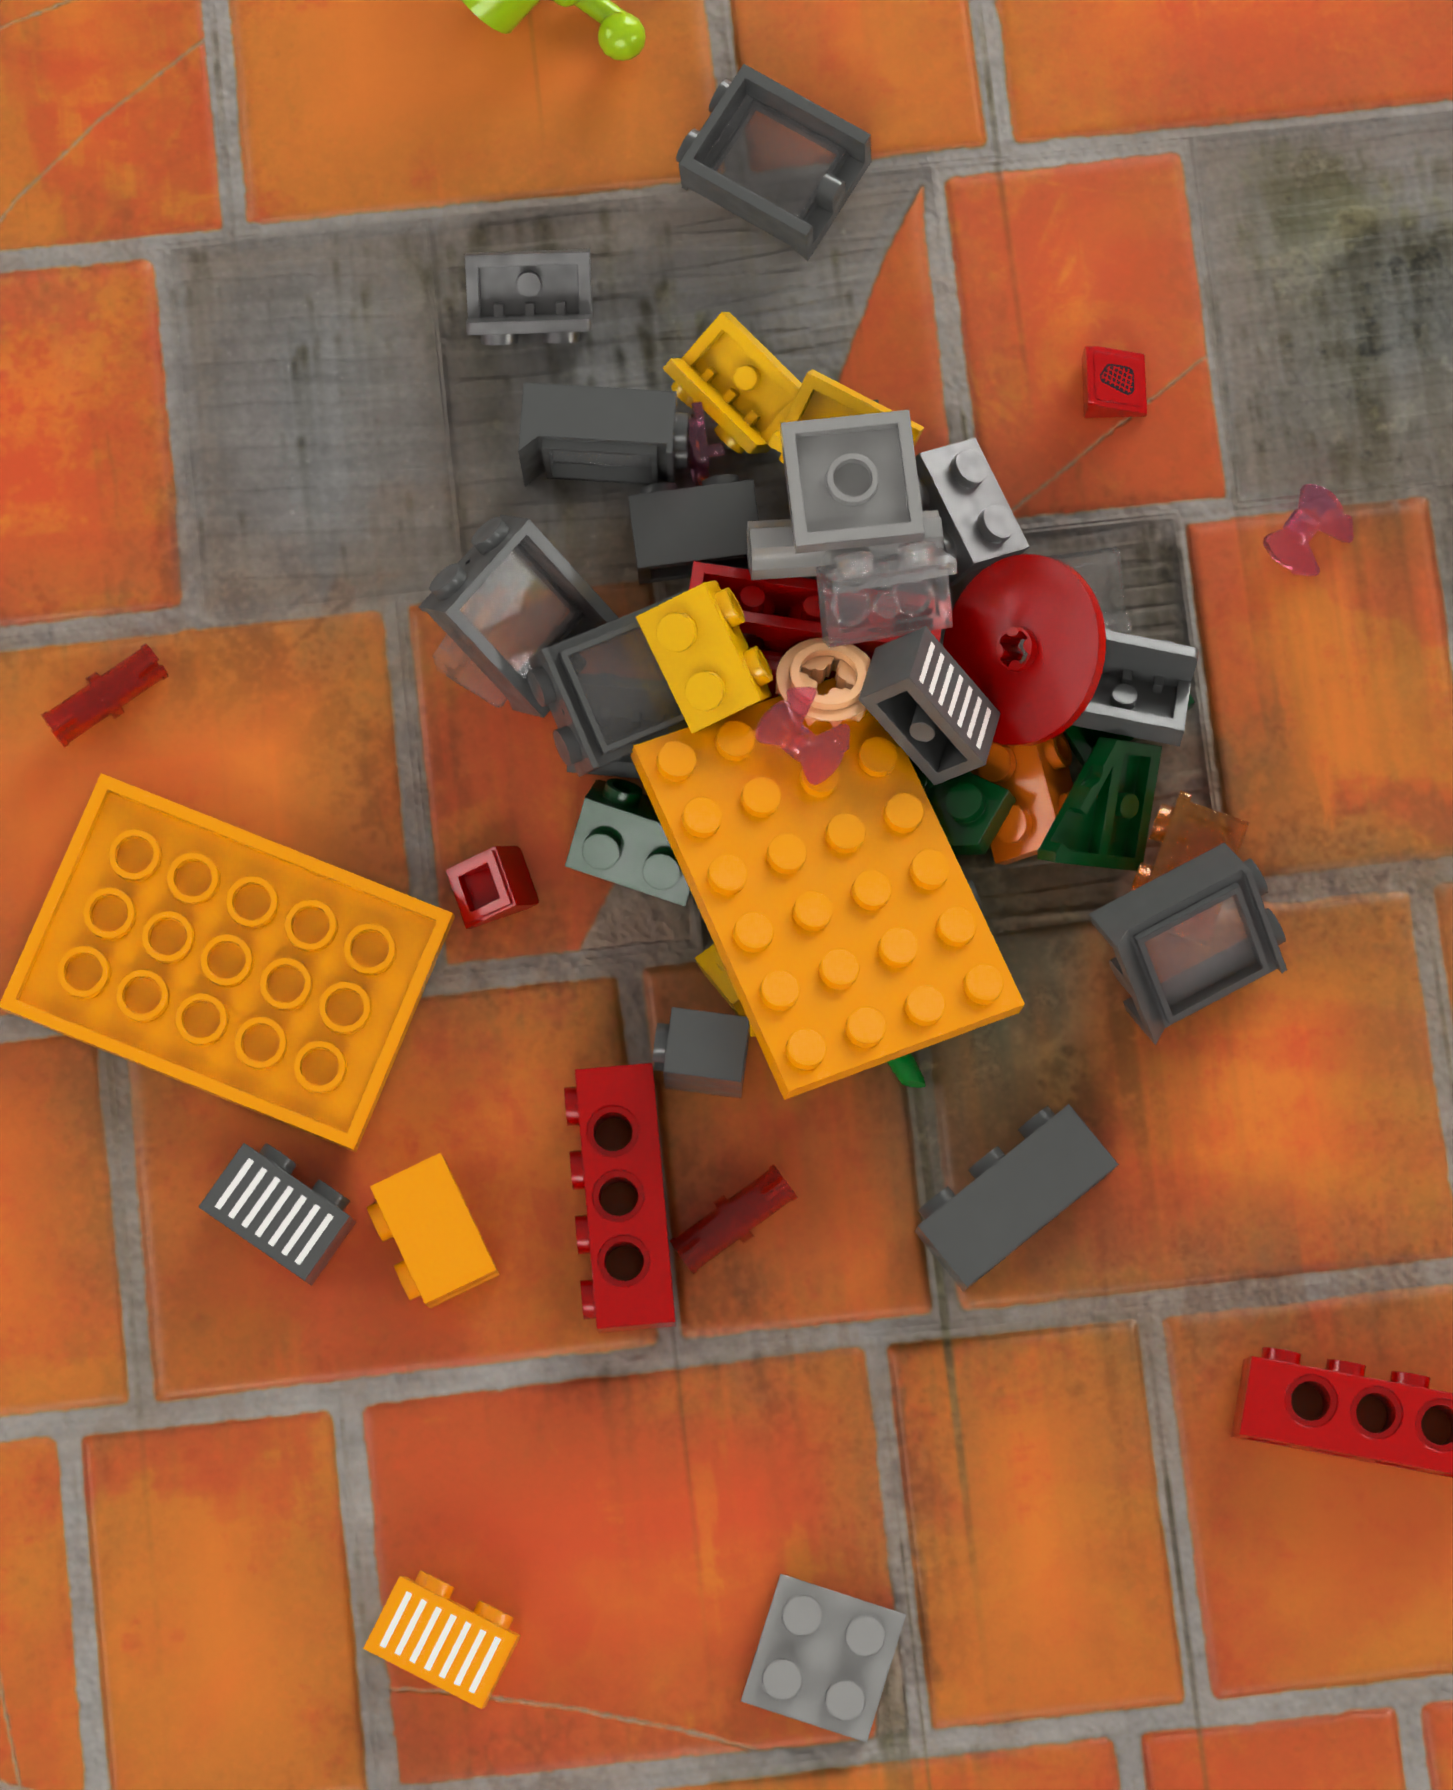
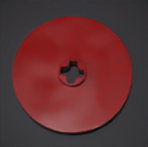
[943,554,1106,746]

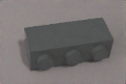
[915,1104,1119,1292]

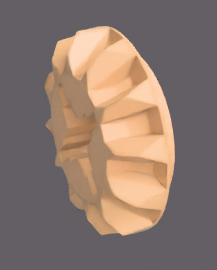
[775,638,871,729]

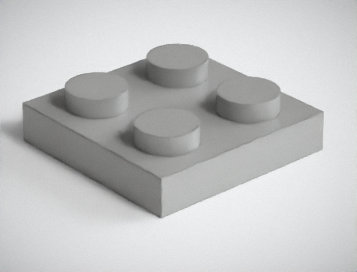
[780,410,925,554]
[741,1574,906,1743]

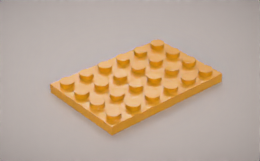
[630,677,1025,1100]
[0,773,455,1152]

